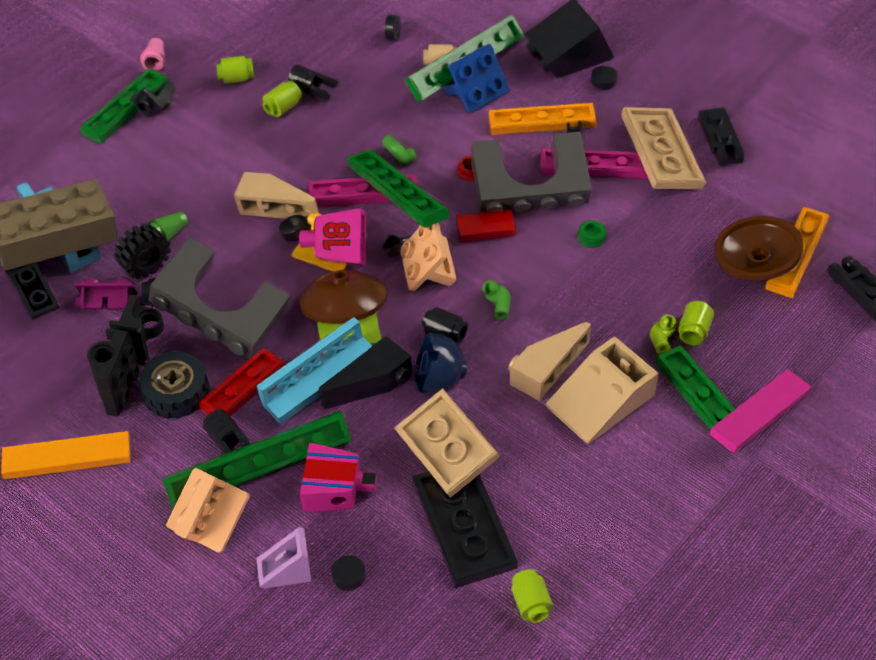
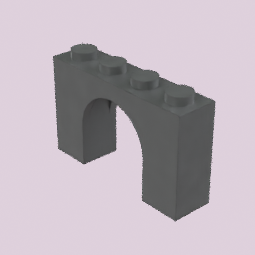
[470,132,592,213]
[149,237,290,359]

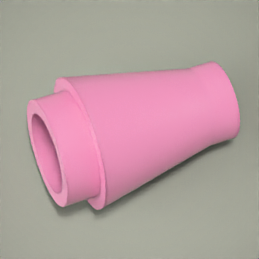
[140,38,166,72]

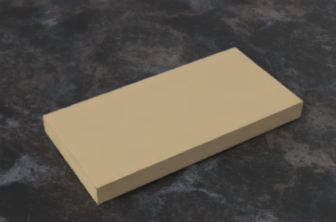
[621,107,706,189]

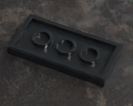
[412,471,518,588]

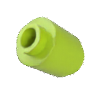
[216,56,254,84]
[263,81,302,117]
[678,301,714,346]
[511,569,554,623]

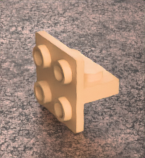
[400,223,457,292]
[166,468,250,553]

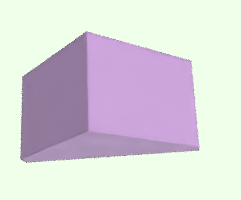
[257,527,312,589]

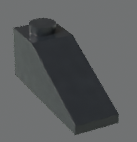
[319,336,412,409]

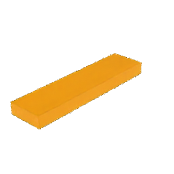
[488,103,597,135]
[765,206,830,299]
[1,431,131,480]

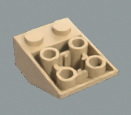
[545,336,658,445]

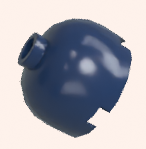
[414,333,467,394]

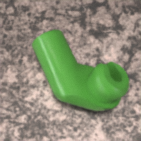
[382,135,417,165]
[482,280,511,320]

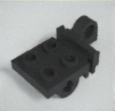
[87,295,164,417]

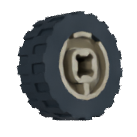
[139,351,209,419]

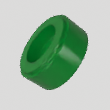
[578,220,607,248]

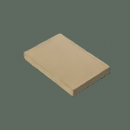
[394,388,500,498]

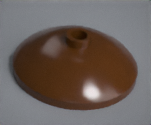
[715,216,804,281]
[299,270,387,324]

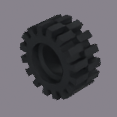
[114,224,171,279]

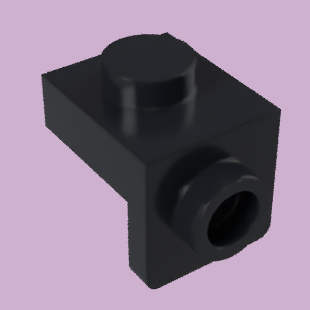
[130,81,177,117]

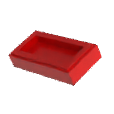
[456,209,516,242]

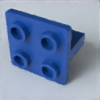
[443,44,509,112]

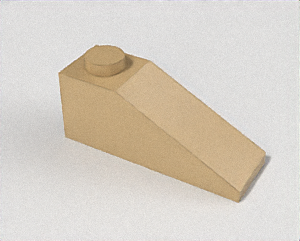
[234,172,319,220]
[508,322,591,401]

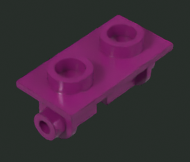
[74,279,139,310]

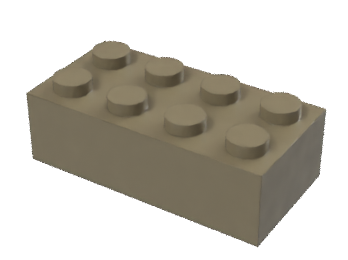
[0,179,117,271]

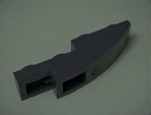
[0,262,60,320]

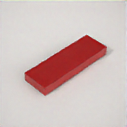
[198,347,285,417]

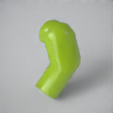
[650,314,677,355]

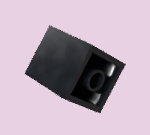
[524,0,614,79]

